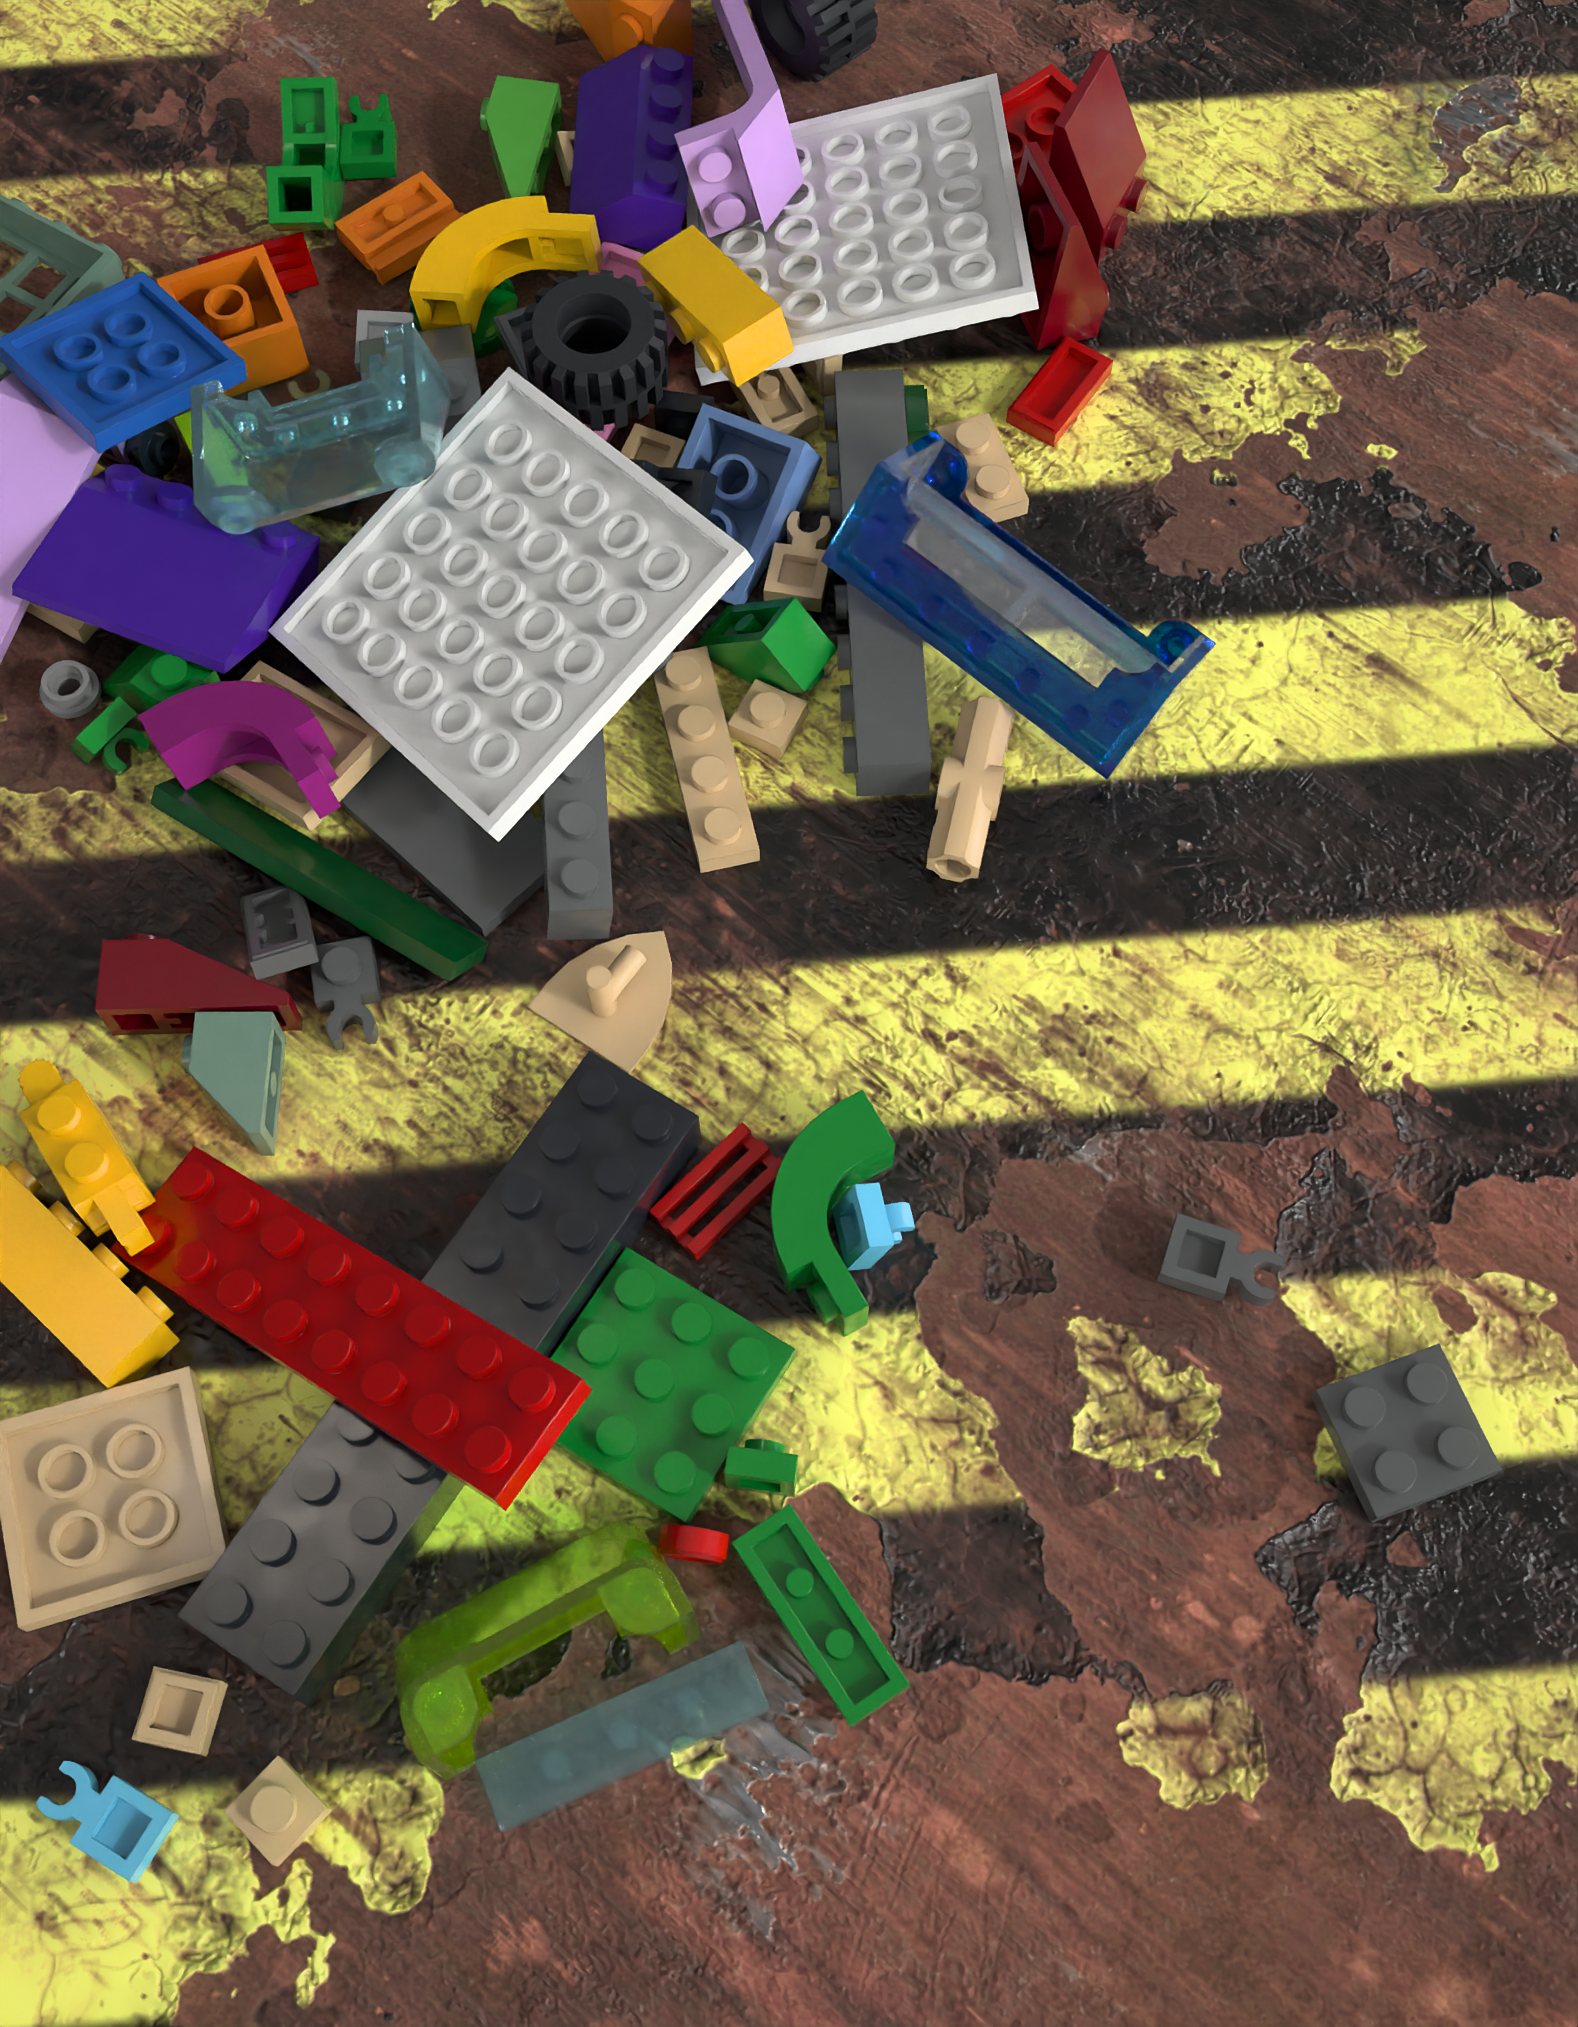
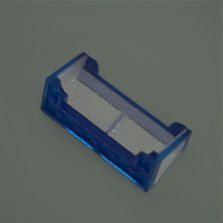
[820,431,1216,779]

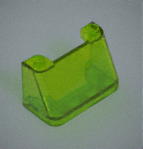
[393,1521,701,1780]

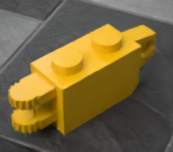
[17,1058,156,1257]

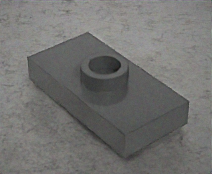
[240,885,319,980]

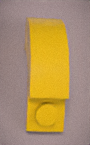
[409,196,603,333]

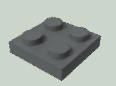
[1311,1344,1502,1523]

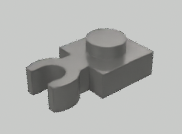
[310,936,382,1051]
[1156,1213,1285,1307]

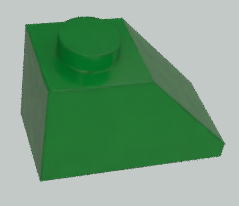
[694,597,837,693]
[101,644,221,714]

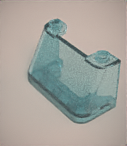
[190,322,451,534]

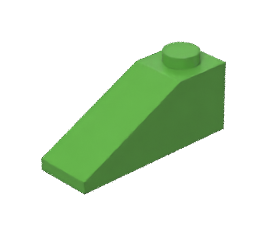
[480,75,564,199]

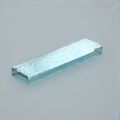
[475,1640,770,1833]

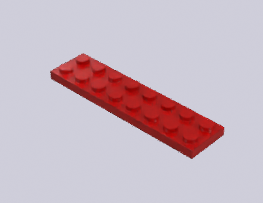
[109,1146,592,1511]

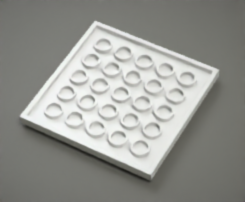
[686,73,1039,386]
[268,367,754,842]

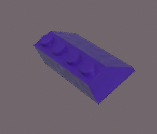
[568,44,694,251]

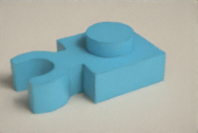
[36,1761,180,1883]

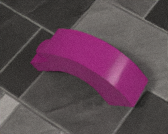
[138,681,341,819]

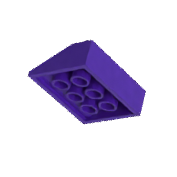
[12,463,320,674]

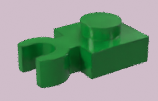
[340,94,398,180]

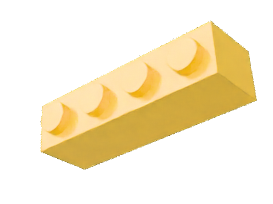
[0,1159,180,1389]

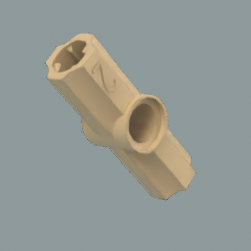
[926,696,1013,882]

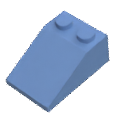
[677,403,823,605]

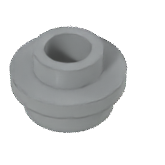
[39,660,102,719]

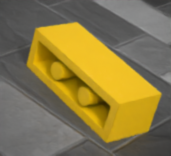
[637,225,794,387]

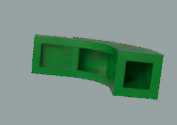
[266,77,344,231]
[771,1090,895,1337]

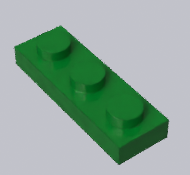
[731,1504,910,1729]

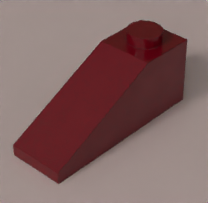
[95,933,303,1036]

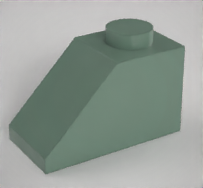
[182,1012,286,1156]

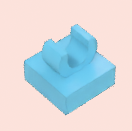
[832,1182,915,1271]

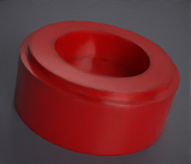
[657,1524,730,1565]

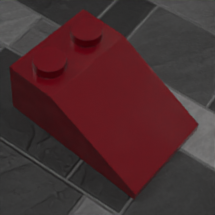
[1049,48,1149,268]
[1017,141,1109,350]

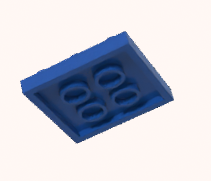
[0,272,247,454]

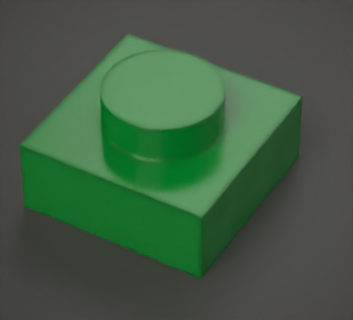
[724,1439,798,1497]

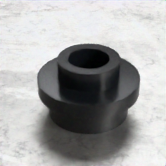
[126,421,180,477]

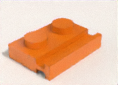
[334,171,465,285]

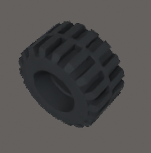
[747,0,878,83]
[521,269,669,431]

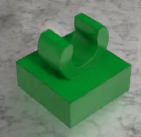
[69,696,150,776]

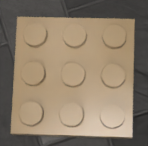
[0,1366,230,1632]

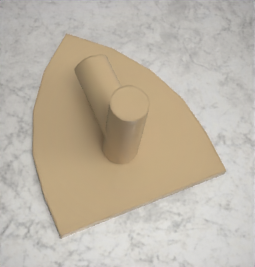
[528,931,672,1074]

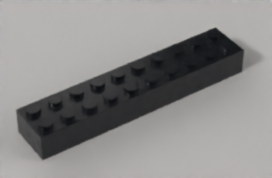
[177,1050,702,1707]

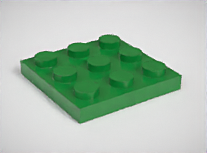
[550,1247,796,1526]

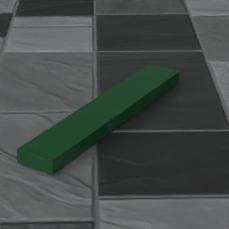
[150,777,489,981]

